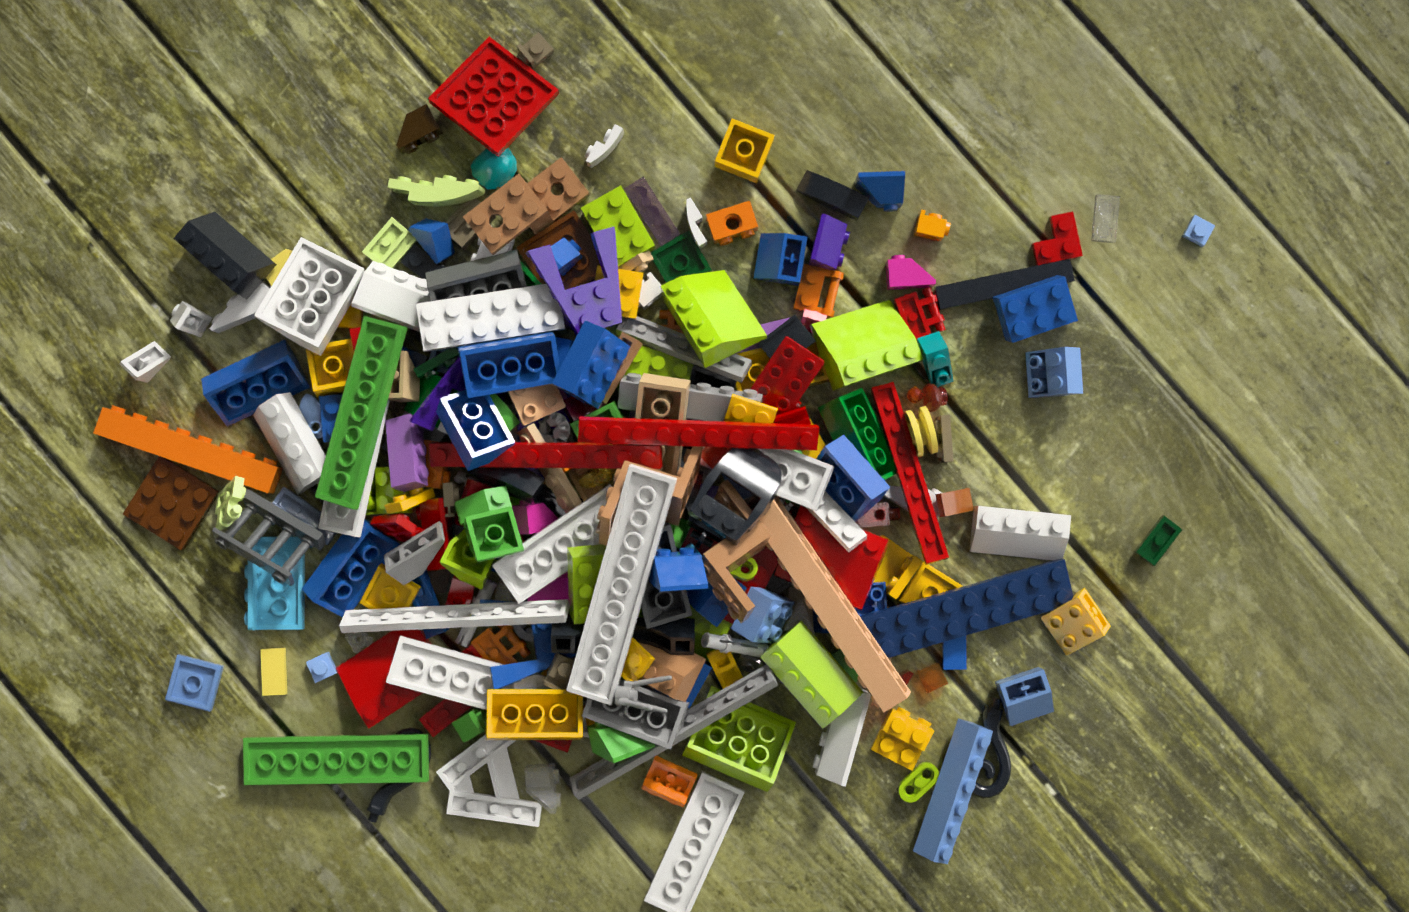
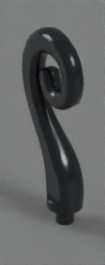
[972,697,1011,798]
[367,728,432,823]

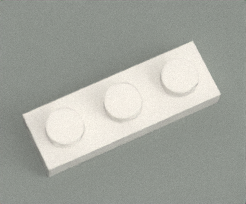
[806,491,867,552]

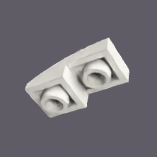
[585,124,624,168]

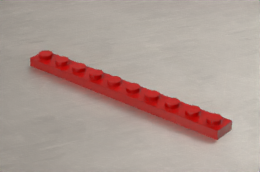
[578,416,819,450]
[429,442,662,469]

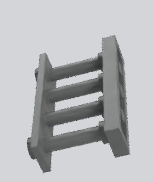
[212,489,326,587]

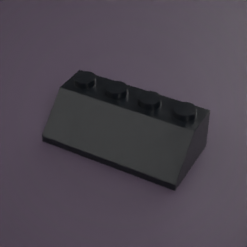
[173,212,277,300]

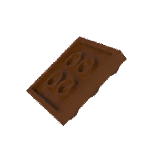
[516,210,600,290]
[123,456,220,550]

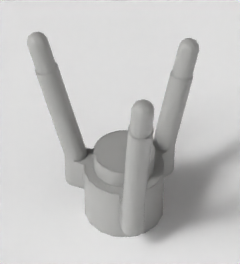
[615,675,672,713]

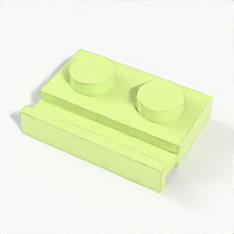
[362,217,417,269]

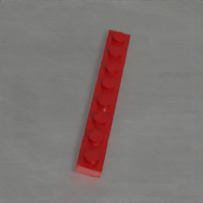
[871,382,949,565]

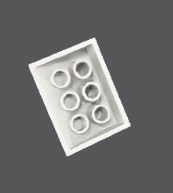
[254,237,365,356]

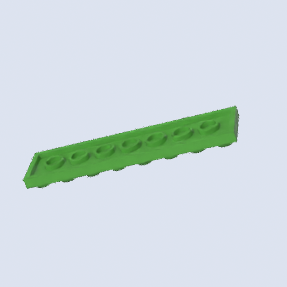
[315,316,408,510]
[243,734,429,785]

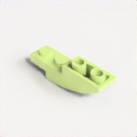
[388,175,485,207]

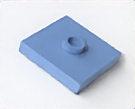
[165,654,224,712]

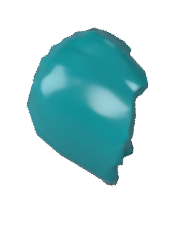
[470,148,517,190]

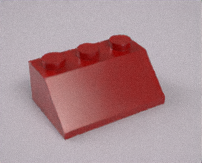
[416,498,453,571]

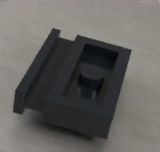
[758,315,815,359]

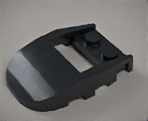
[688,448,782,545]

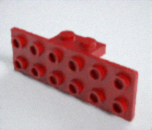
[750,336,824,415]

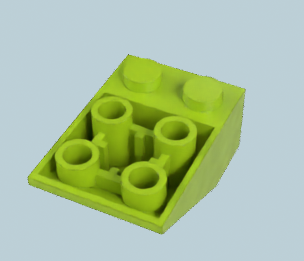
[365,467,413,515]

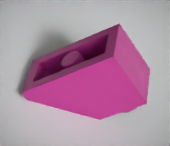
[885,255,936,290]
[512,500,558,534]

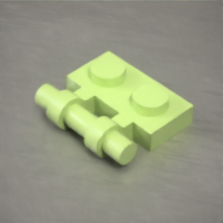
[215,476,246,531]

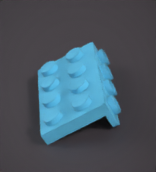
[244,537,305,630]

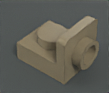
[516,32,554,69]

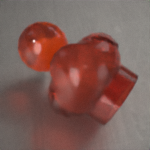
[907,384,948,412]

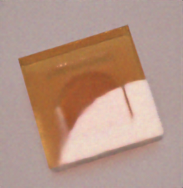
[916,662,948,693]

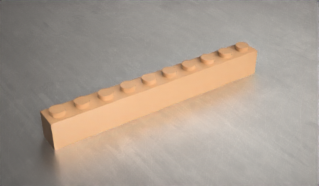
[760,496,911,712]

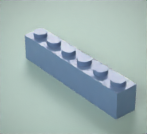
[913,718,993,864]

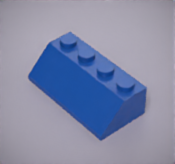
[458,331,560,398]
[201,340,310,426]
[302,519,401,617]

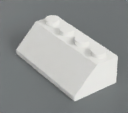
[351,261,431,332]
[253,392,326,495]
[969,506,1071,560]
[813,689,871,787]

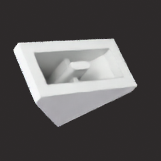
[120,341,171,383]

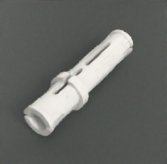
[455,579,498,647]
[701,632,769,658]

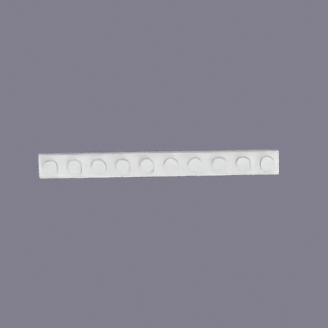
[339,599,570,633]

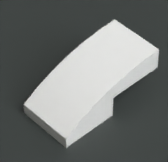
[686,198,707,249]

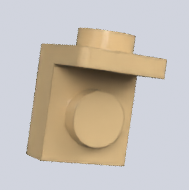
[618,251,654,272]

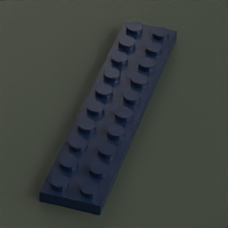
[860,558,1073,658]

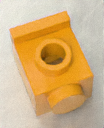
[914,209,951,241]

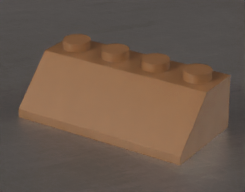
[639,643,706,702]

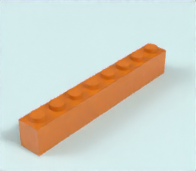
[93,405,283,494]

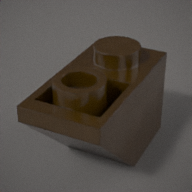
[396,104,443,154]

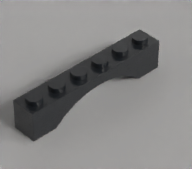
[551,616,695,655]

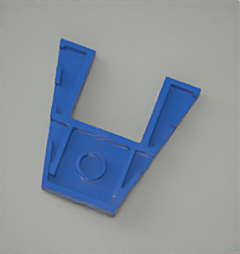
[480,599,577,689]

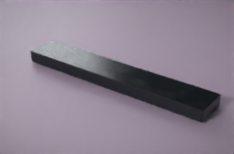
[935,259,1075,310]

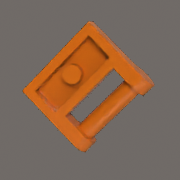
[793,264,844,318]

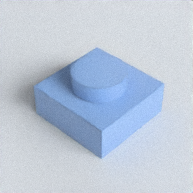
[1182,215,1215,247]
[306,652,338,683]

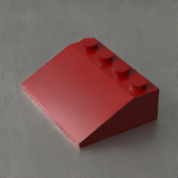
[775,506,888,611]
[336,629,431,729]

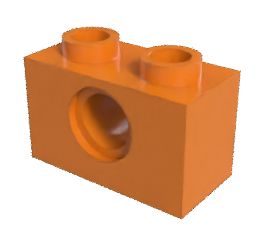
[706,201,758,246]

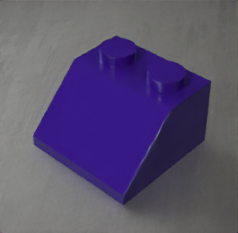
[808,214,850,270]

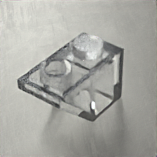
[525,763,561,814]

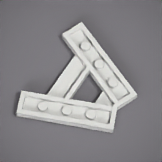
[436,734,543,827]

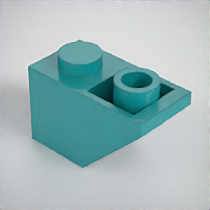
[917,331,954,389]

